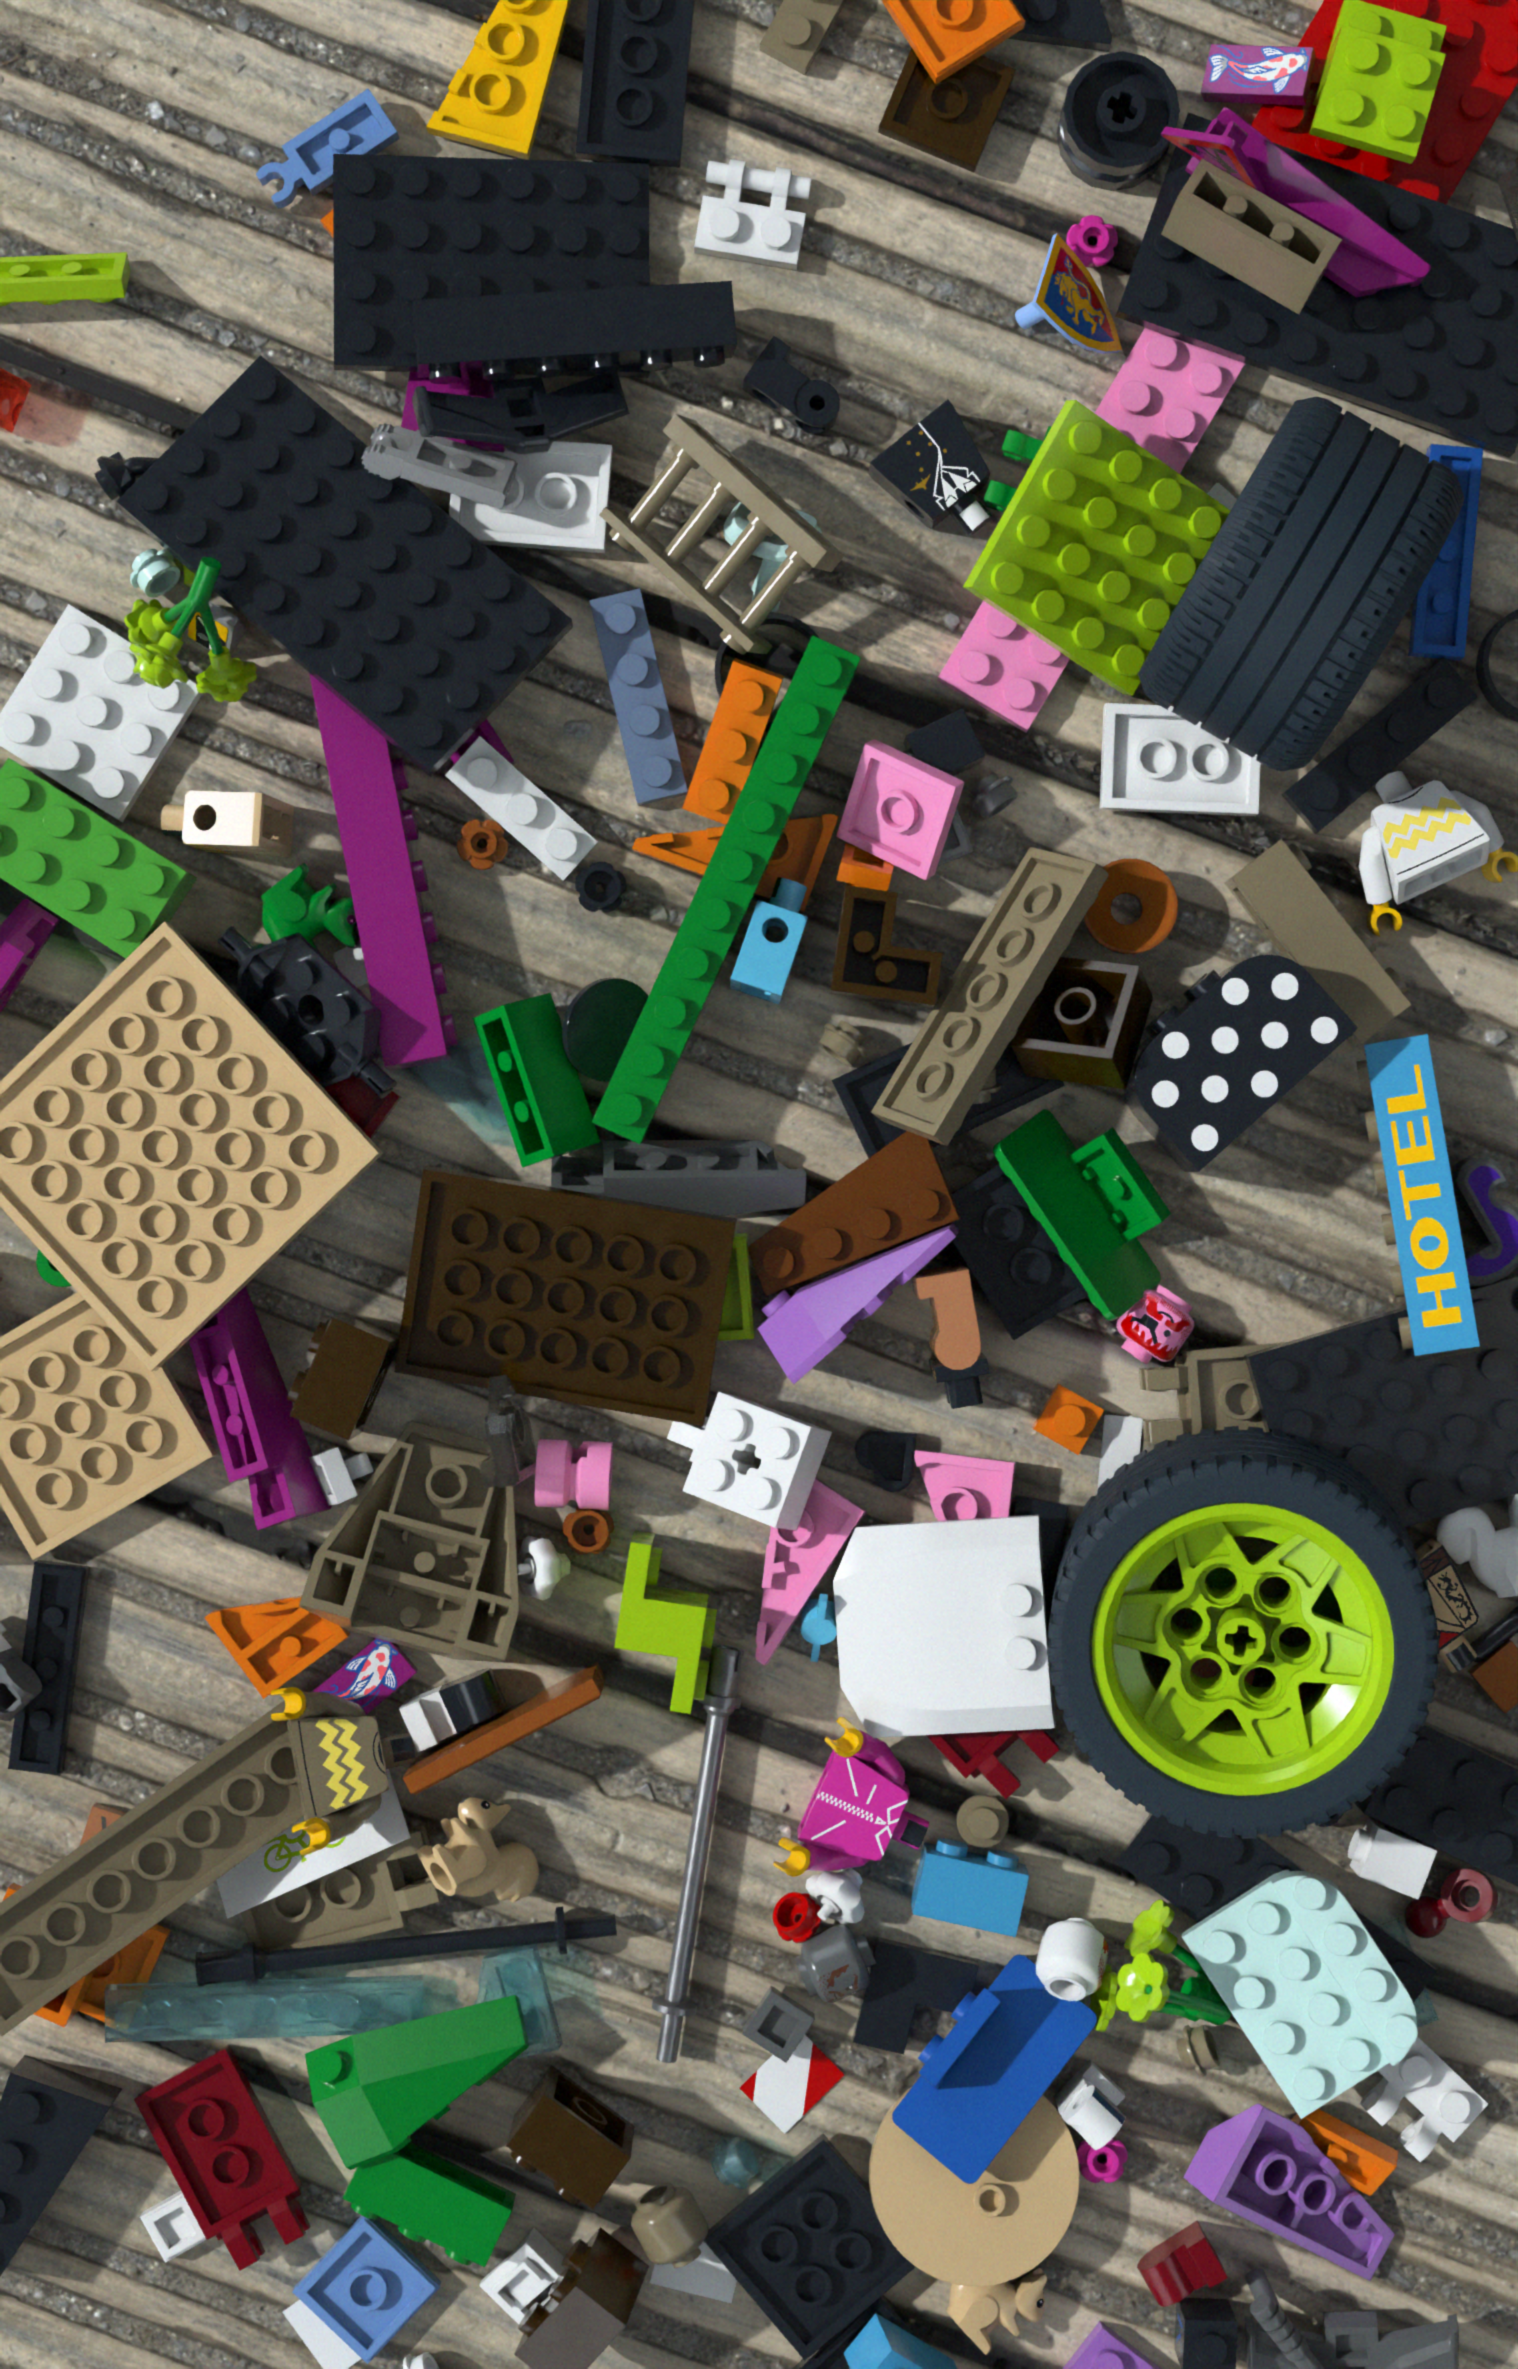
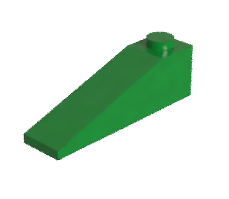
[305,1995,529,2170]

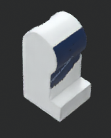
[1054,2060,1126,2150]

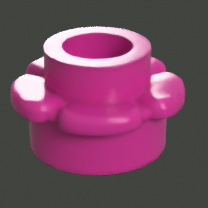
[1066,215,1118,267]
[1076,2137,1128,2183]

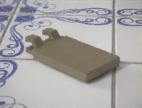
[1139,1342,1286,1443]
[241,1823,445,1951]

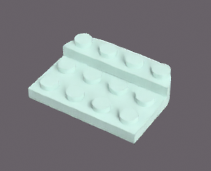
[1181,1869,1418,2119]

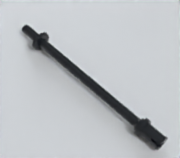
[195,1906,617,1987]

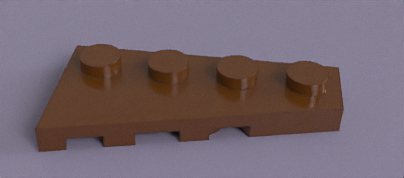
[748,1131,961,1296]

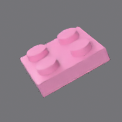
[836,739,965,881]

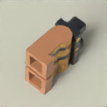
[911,1264,990,1409]

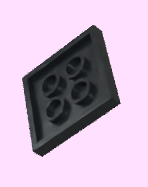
[704,2134,916,2360]

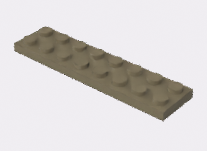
[0,1700,304,2036]

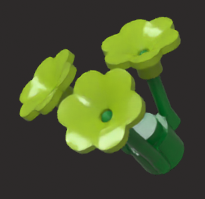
[1089,1899,1232,2032]

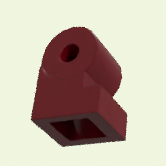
[1137,2220,1228,2307]

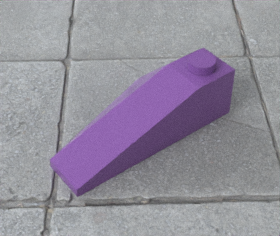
[757,1223,959,1384]
[1183,2103,1395,2281]

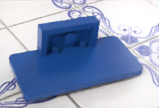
[892,1954,1097,2184]

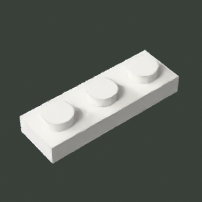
[445,736,598,881]

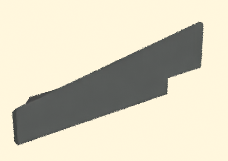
[551,1140,806,1216]

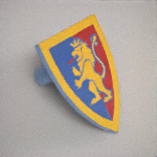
[1015,233,1122,354]

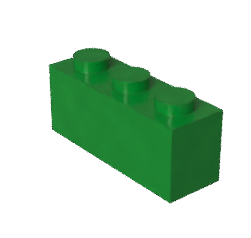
[472,993,600,1168]
[342,2142,516,2267]

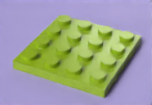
[963,400,1231,696]

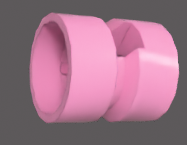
[535,1438,613,1510]

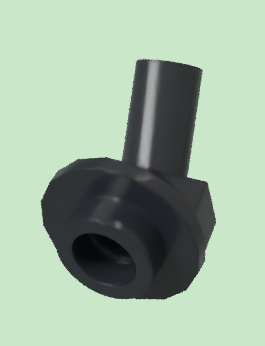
[94,452,158,500]

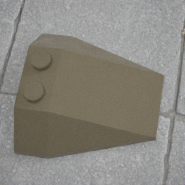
[299,1421,519,1663]

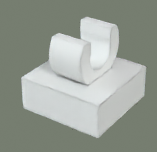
[309,1447,374,1506]

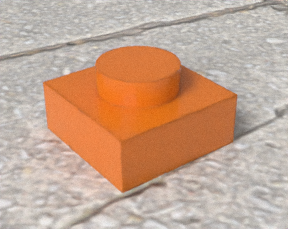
[836,842,894,891]
[1032,1383,1104,1455]

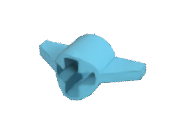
[801,1593,837,1662]

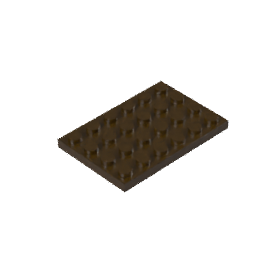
[394,1166,737,1426]

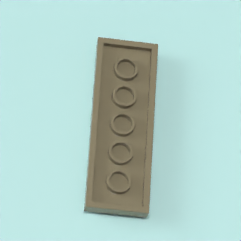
[871,847,1109,1146]

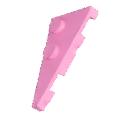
[914,1449,1016,1521]
[755,1478,867,1666]

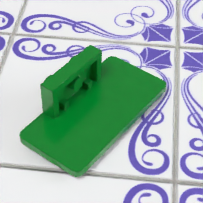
[993,1109,1172,1321]

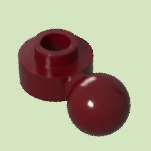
[1405,1869,1498,1939]

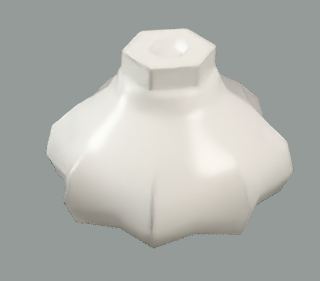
[517,1536,571,1601]
[806,1868,865,1925]

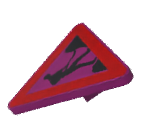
[1161,118,1265,193]

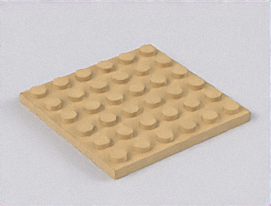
[0,921,383,1372]

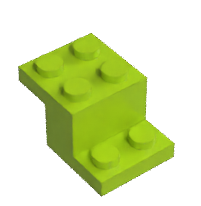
[1309,0,1447,164]
[614,1530,717,1714]

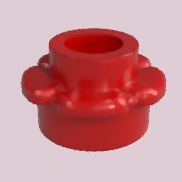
[773,1892,822,1943]

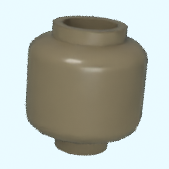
[631,2183,709,2268]

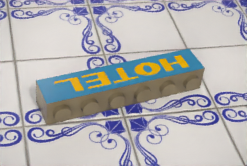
[1356,1034,1481,1361]

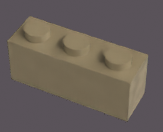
[1161,158,1342,314]

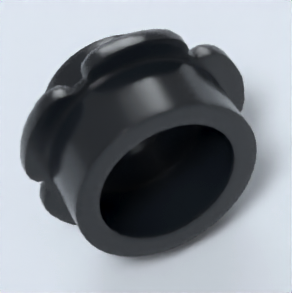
[575,861,627,913]

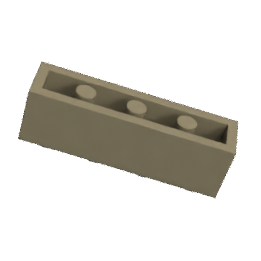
[1224,839,1411,1046]

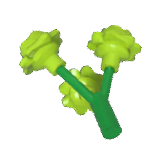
[124,557,257,702]

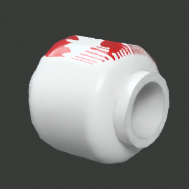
[1036,1918,1109,2001]

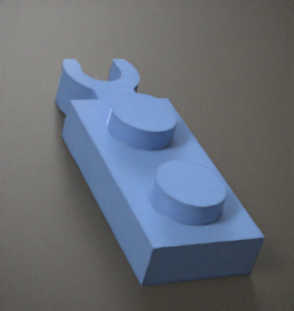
[256,88,400,209]

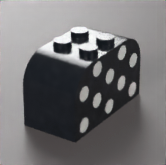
[1123,955,1358,1172]

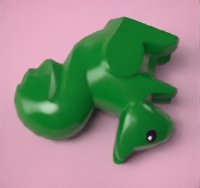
[260,862,357,951]

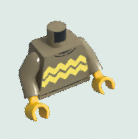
[271,1687,415,1855]

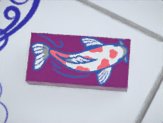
[1200,44,1316,105]
[312,1638,418,1715]

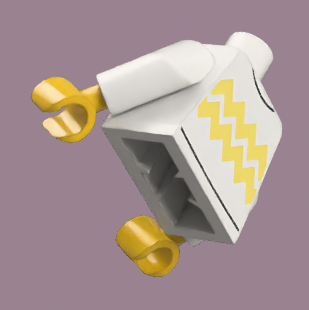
[1359,771,1518,937]

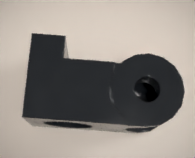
[743,336,840,435]

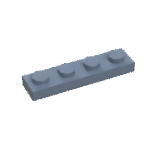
[589,588,688,806]

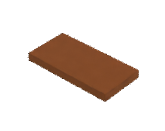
[403,1662,606,1795]

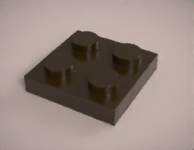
[878,48,1016,173]

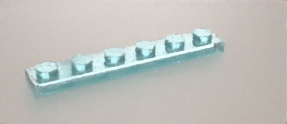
[105,1975,423,2043]

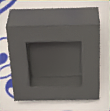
[742,1986,815,2063]

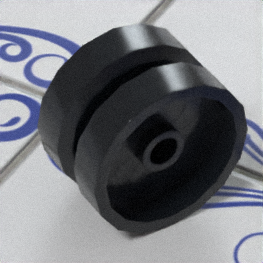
[1056,51,1180,191]

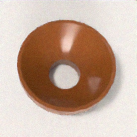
[1083,858,1178,954]

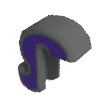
[1451,1157,1518,1286]

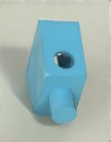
[730,877,808,1005]

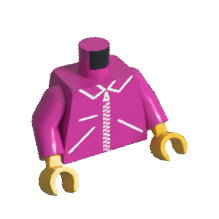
[773,1717,929,1877]

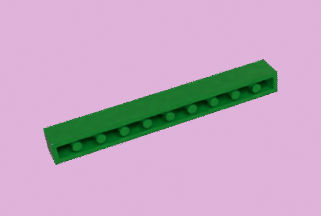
[592,635,861,1144]

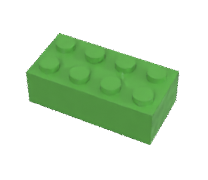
[0,757,197,958]

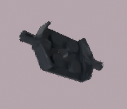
[218,926,397,1099]

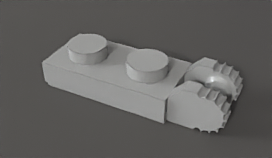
[361,423,518,509]

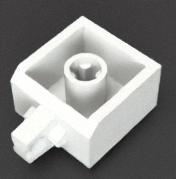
[667,1392,832,1531]

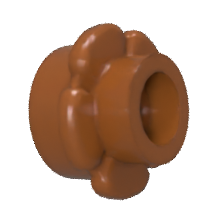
[457,819,508,870]
[563,1506,614,1555]

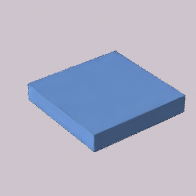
[292,2215,441,2364]

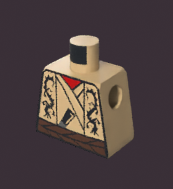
[1415,1538,1480,1673]

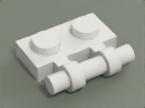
[694,159,812,271]

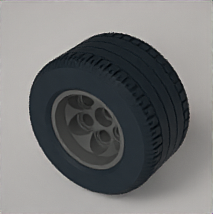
[1138,397,1464,772]

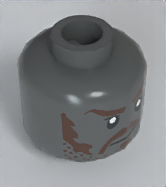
[795,1924,877,2003]

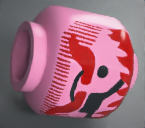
[1116,1284,1194,1365]

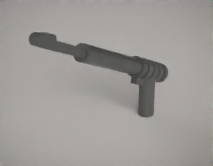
[1245,2268,1325,2369]

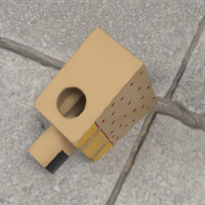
[161,791,294,858]

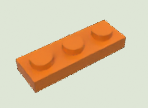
[682,658,785,825]

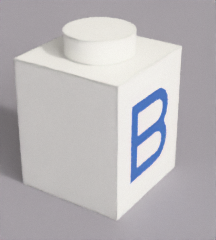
[1348,1817,1437,1900]

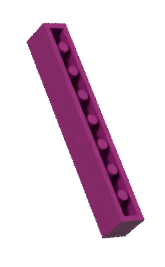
[309,673,459,1071]

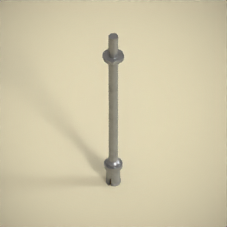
[652,1644,745,2063]

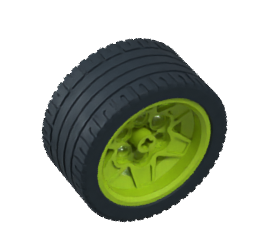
[1048,1426,1439,1838]

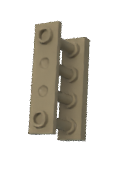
[599,414,845,655]

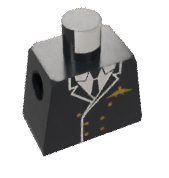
[868,399,992,537]

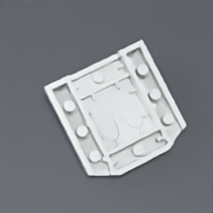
[833,1514,1056,1738]

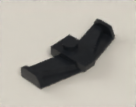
[412,372,630,454]

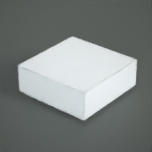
[140,2191,207,2263]

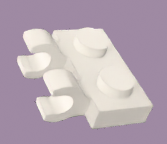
[1360,2037,1488,2162]

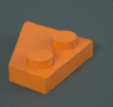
[204,1595,351,1699]

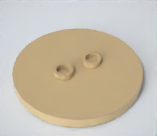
[869,2087,1080,2287]

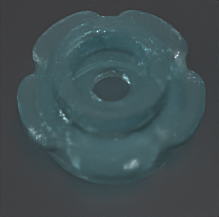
[711,2137,758,2189]

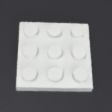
[0,604,203,822]

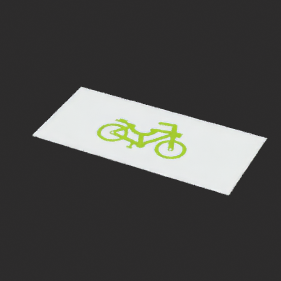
[217,1769,411,1919]

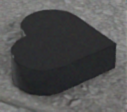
[854,1429,917,1492]

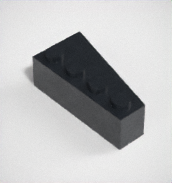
[0,2055,122,2277]

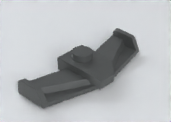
[1244,2311,1459,2369]

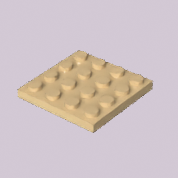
[0,1292,217,1560]

